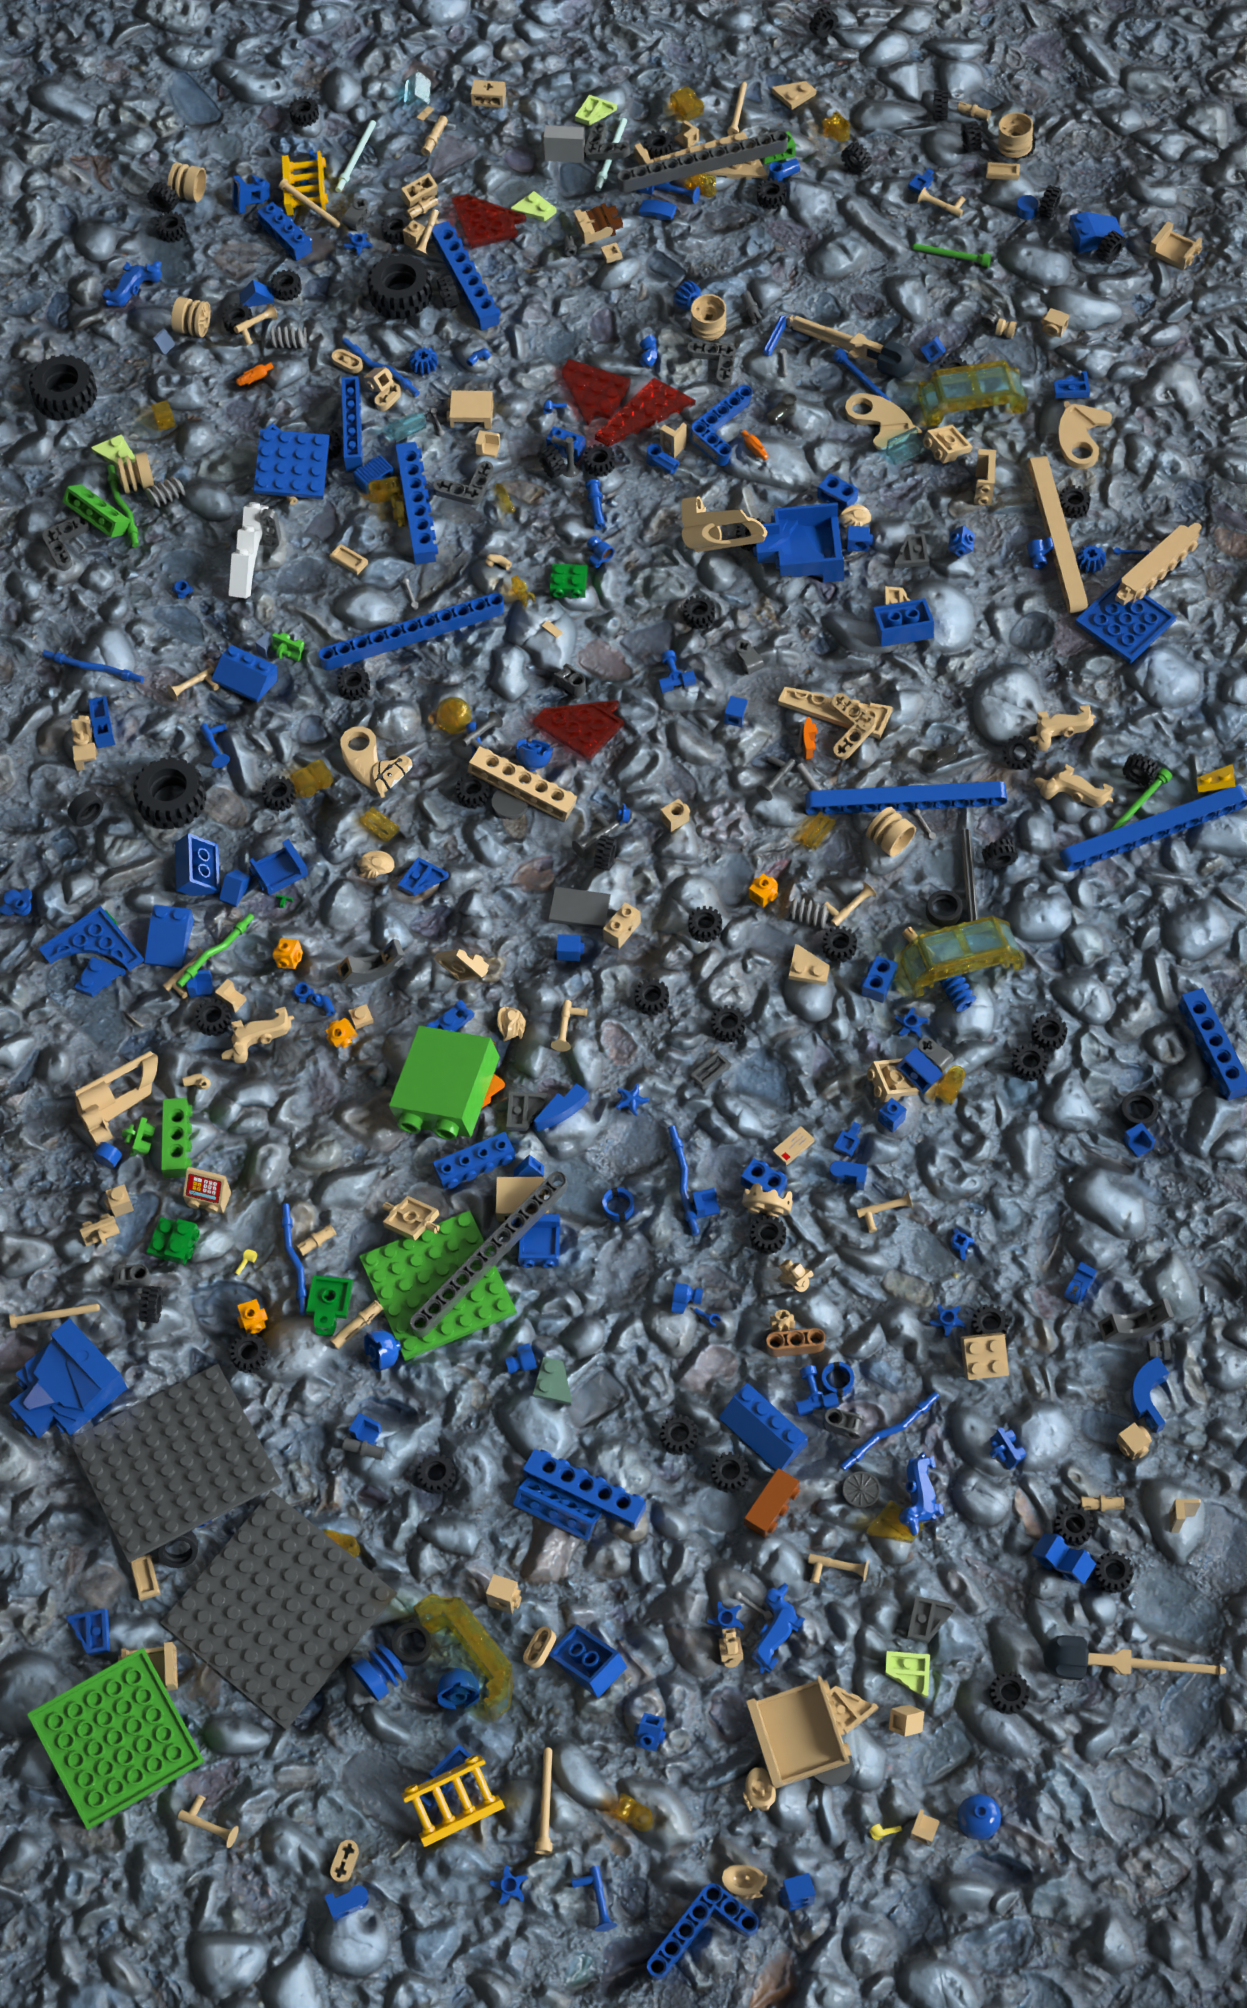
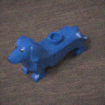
[102,261,162,307]
[898,1452,944,1536]
[752,1583,805,1674]

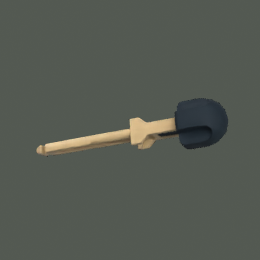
[786,315,915,378]
[1043,1635,1226,1681]

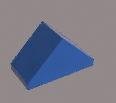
[239,280,275,307]
[219,870,253,907]

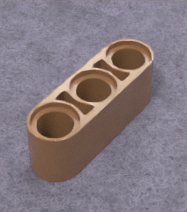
[766,1328,825,1357]

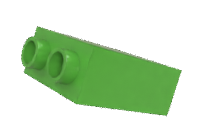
[389,1026,500,1140]

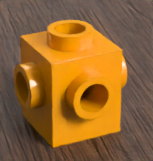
[749,873,778,908]
[273,938,303,969]
[325,1018,358,1048]
[237,1299,268,1334]

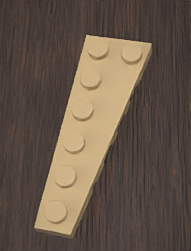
[778,687,893,739]

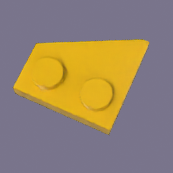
[1196,764,1236,793]

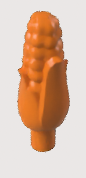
[236,362,274,386]
[741,430,769,461]

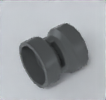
[980,306,1003,330]
[1147,1340,1171,1361]

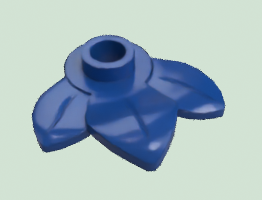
[0,888,32,916]

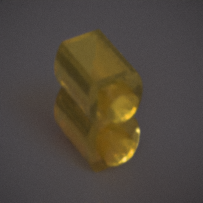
[670,86,705,122]
[290,759,334,798]

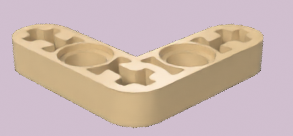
[832,693,876,760]

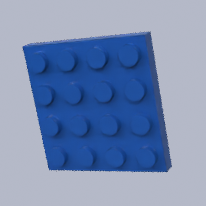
[254,429,330,499]
[1075,577,1177,664]

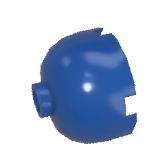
[515,739,553,771]
[364,1330,401,1372]
[436,1668,480,1709]
[957,1794,1002,1840]

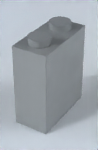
[541,125,585,163]

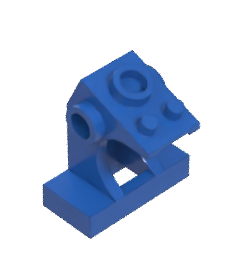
[232,175,270,214]

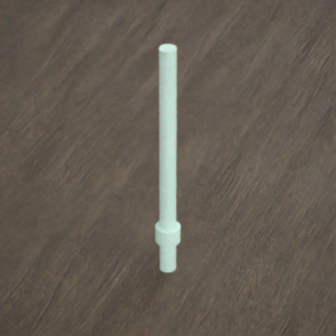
[595,118,627,191]
[335,120,376,193]

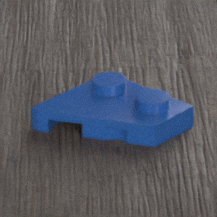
[398,857,449,896]

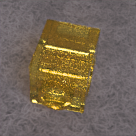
[151,400,176,431]

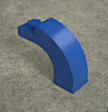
[1130,1356,1169,1433]

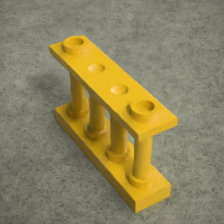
[282,151,328,216]
[401,1755,505,1847]

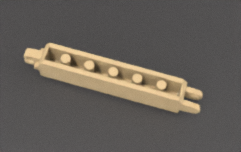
[1115,523,1202,605]

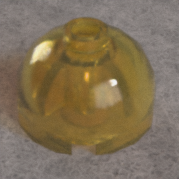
[436,697,472,734]

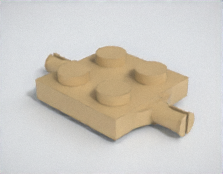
[382,1196,440,1241]

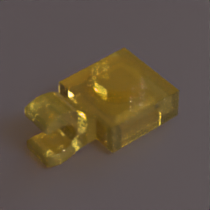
[391,495,405,527]
[511,575,535,607]

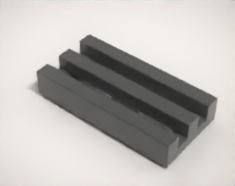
[690,1051,731,1090]

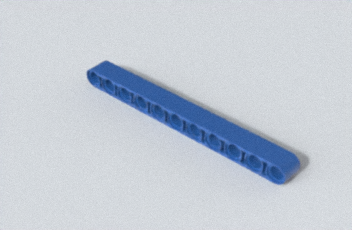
[318,593,504,670]
[805,781,1007,815]
[1059,785,1247,871]

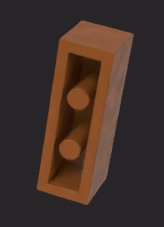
[744,1468,800,1538]

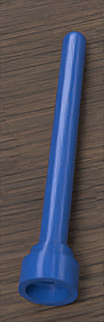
[832,348,892,402]

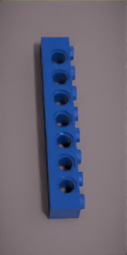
[431,221,501,330]
[396,442,438,565]

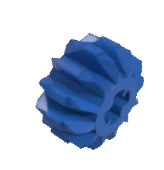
[673,280,701,311]
[409,346,438,376]
[1076,543,1106,574]

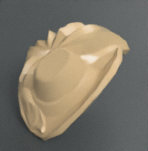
[838,504,871,533]
[357,851,394,878]
[497,1007,526,1041]
[742,1768,776,1812]
[722,1865,767,1899]

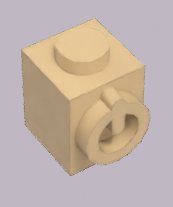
[1041,308,1069,338]
[363,366,394,392]
[1116,1422,1152,1460]

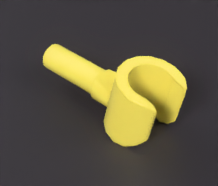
[235,1250,257,1275]
[869,1824,902,1840]

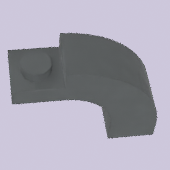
[337,939,404,984]
[1098,1298,1174,1342]

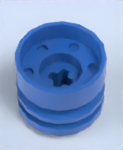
[351,1642,407,1702]

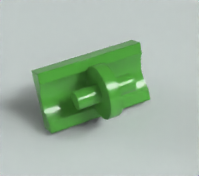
[271,632,304,662]
[121,1117,156,1157]

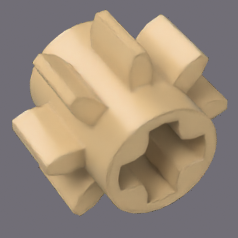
[770,1310,795,1332]

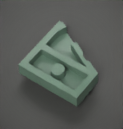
[533,1357,572,1406]

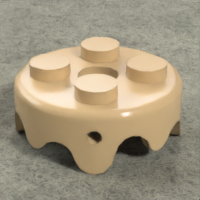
[742,1183,793,1219]

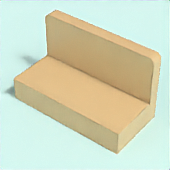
[660,423,686,459]
[1169,1499,1201,1533]

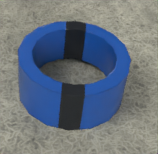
[602,1187,634,1222]
[821,1362,855,1398]

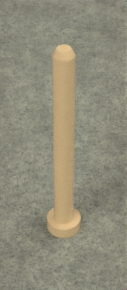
[727,82,747,136]
[278,178,341,228]
[9,1303,100,1329]

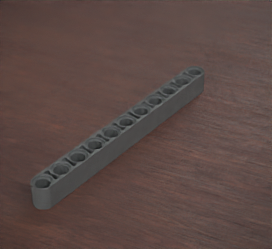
[617,131,788,193]
[410,1171,567,1337]

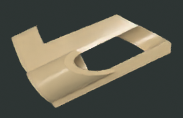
[681,496,767,552]
[75,1051,158,1147]

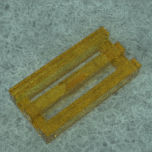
[360,806,400,842]
[800,812,836,850]

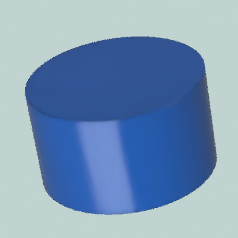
[1016,195,1039,220]
[92,1142,122,1169]

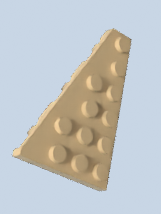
[654,132,768,181]

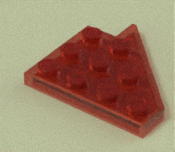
[451,194,526,249]
[562,359,631,425]
[533,700,624,761]

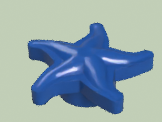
[344,233,373,255]
[895,1007,929,1038]
[616,1084,649,1116]
[930,1304,965,1338]
[707,1601,744,1638]
[490,1865,528,1905]

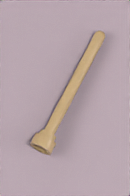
[535,1747,553,1855]

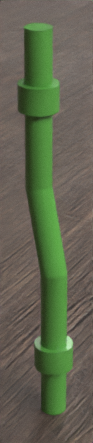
[107,465,139,547]
[176,913,254,988]

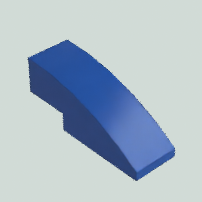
[88,696,115,749]
[534,1083,589,1131]
[419,1744,472,1813]

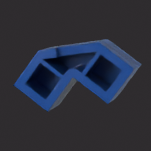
[1031,1533,1096,1585]

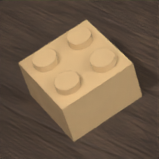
[960,1332,1009,1380]

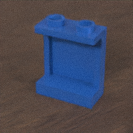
[249,839,308,895]
[518,1214,561,1268]

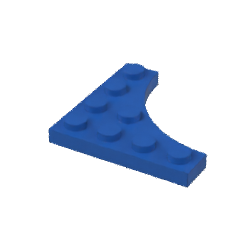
[38,906,144,971]

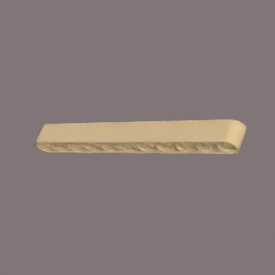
[1028,456,1088,613]

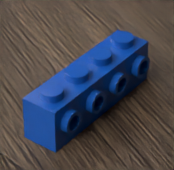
[257,202,313,261]
[433,1132,515,1190]

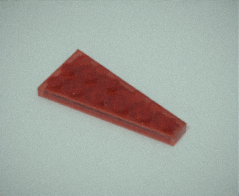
[595,378,696,447]

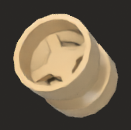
[995,318,1016,339]

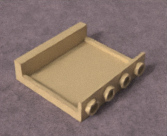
[746,1675,852,1789]

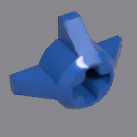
[950,1228,974,1260]

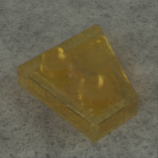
[866,1500,925,1544]

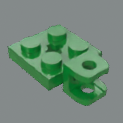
[306,1275,353,1337]

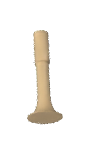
[918,187,965,217]
[412,209,439,257]
[234,304,277,346]
[167,667,220,701]
[823,882,877,927]
[162,946,211,999]
[551,1000,588,1052]
[856,1190,913,1233]
[808,1554,869,1584]
[178,1794,239,1848]

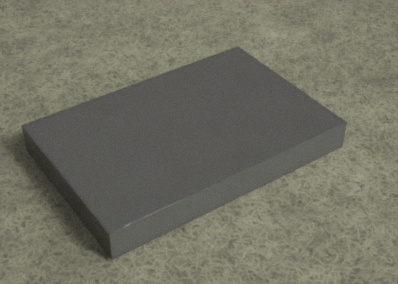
[549,887,611,929]

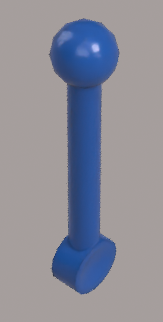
[1114,547,1151,556]

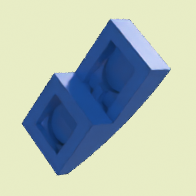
[639,200,677,220]

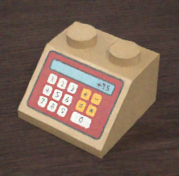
[183,1167,231,1214]

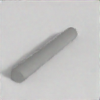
[796,763,821,791]

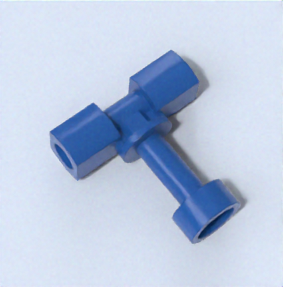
[658,650,696,693]
[796,1365,839,1417]

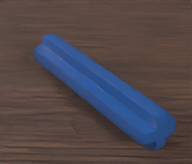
[762,315,787,356]

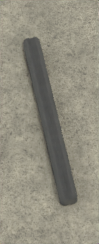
[961,829,979,928]

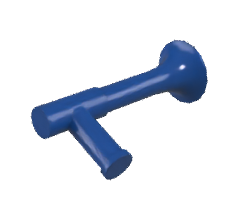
[655,181,700,204]
[200,723,230,768]
[572,1866,617,1932]

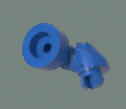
[639,334,658,367]

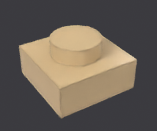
[601,243,622,263]
[348,1004,374,1029]

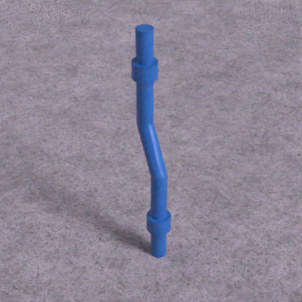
[342,338,420,397]
[42,650,144,683]
[668,1126,700,1236]
[281,1203,308,1315]
[840,1391,940,1471]

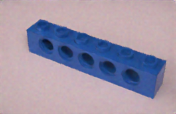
[341,376,363,471]
[1178,988,1247,1101]
[523,1448,646,1530]

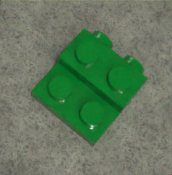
[550,564,588,598]
[147,1217,200,1265]

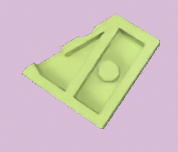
[575,95,617,126]
[511,191,557,222]
[91,435,135,467]
[885,1651,930,1698]

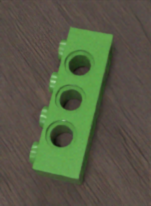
[62,484,130,538]
[161,1098,192,1178]

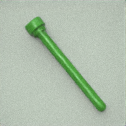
[912,244,991,267]
[1111,768,1172,831]

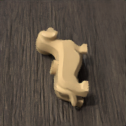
[1029,705,1096,751]
[1034,764,1113,808]
[221,1007,295,1064]

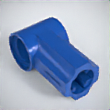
[768,158,800,182]
[646,444,680,475]

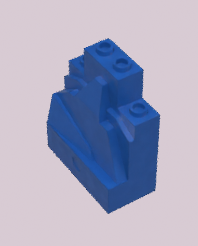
[753,503,844,583]
[9,1318,128,1438]

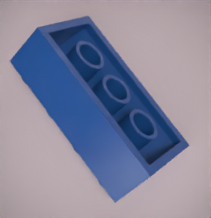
[719,1382,808,1471]

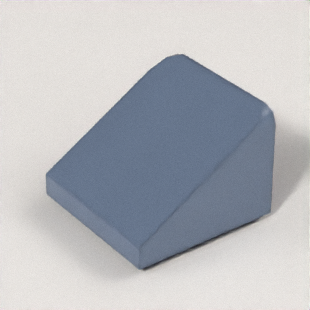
[153,328,175,355]
[255,631,272,659]

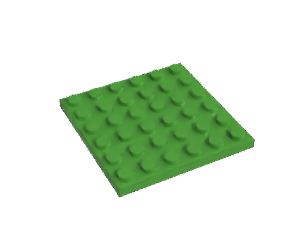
[359,1210,517,1361]
[27,1647,205,1830]

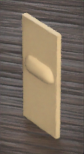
[416,106,434,121]
[542,620,563,638]

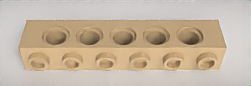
[467,746,577,822]

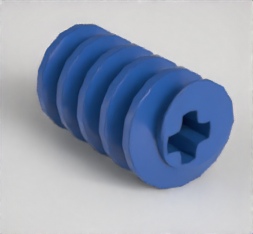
[938,970,977,1012]

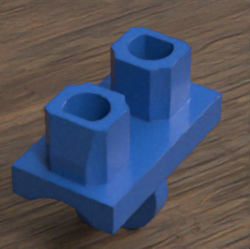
[990,1427,1026,1470]

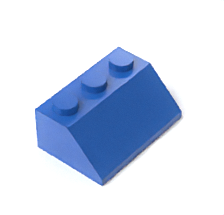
[873,598,934,647]
[212,645,277,702]
[175,833,220,896]

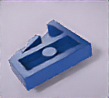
[1053,371,1090,399]
[75,957,126,997]
[66,1608,110,1656]

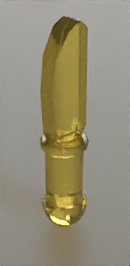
[495,483,515,513]

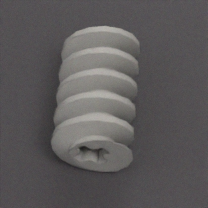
[270,326,307,348]
[145,477,185,508]
[787,896,829,929]

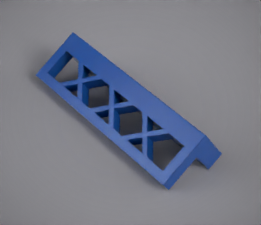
[513,1478,602,1541]

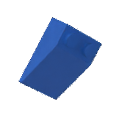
[1068,212,1126,253]
[144,905,194,969]
[548,1624,627,1698]

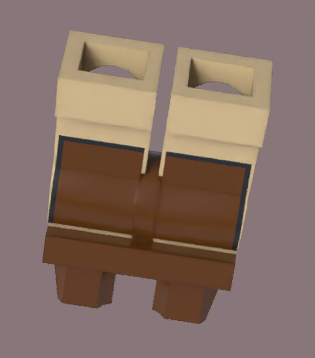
[574,203,623,245]

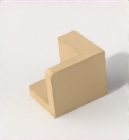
[674,120,699,149]
[475,430,500,458]
[73,743,98,771]
[215,979,247,1013]
[889,1705,924,1737]
[910,1809,939,1847]

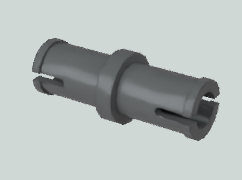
[740,291,763,324]
[342,1437,386,1460]

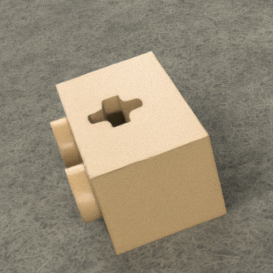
[471,80,506,108]
[401,173,438,209]
[603,902,641,949]
[486,1574,522,1614]

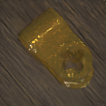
[822,112,850,142]
[685,173,717,197]
[368,477,403,503]
[934,1066,966,1105]
[322,1529,360,1558]
[610,1793,653,1832]

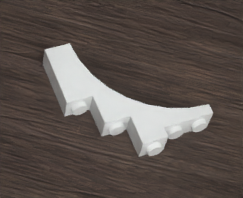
[229,502,273,598]

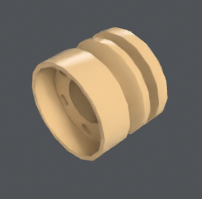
[998,112,1033,158]
[168,162,206,202]
[691,294,726,341]
[171,297,211,337]
[117,452,154,494]
[866,807,916,857]

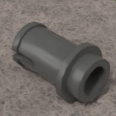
[563,236,577,257]

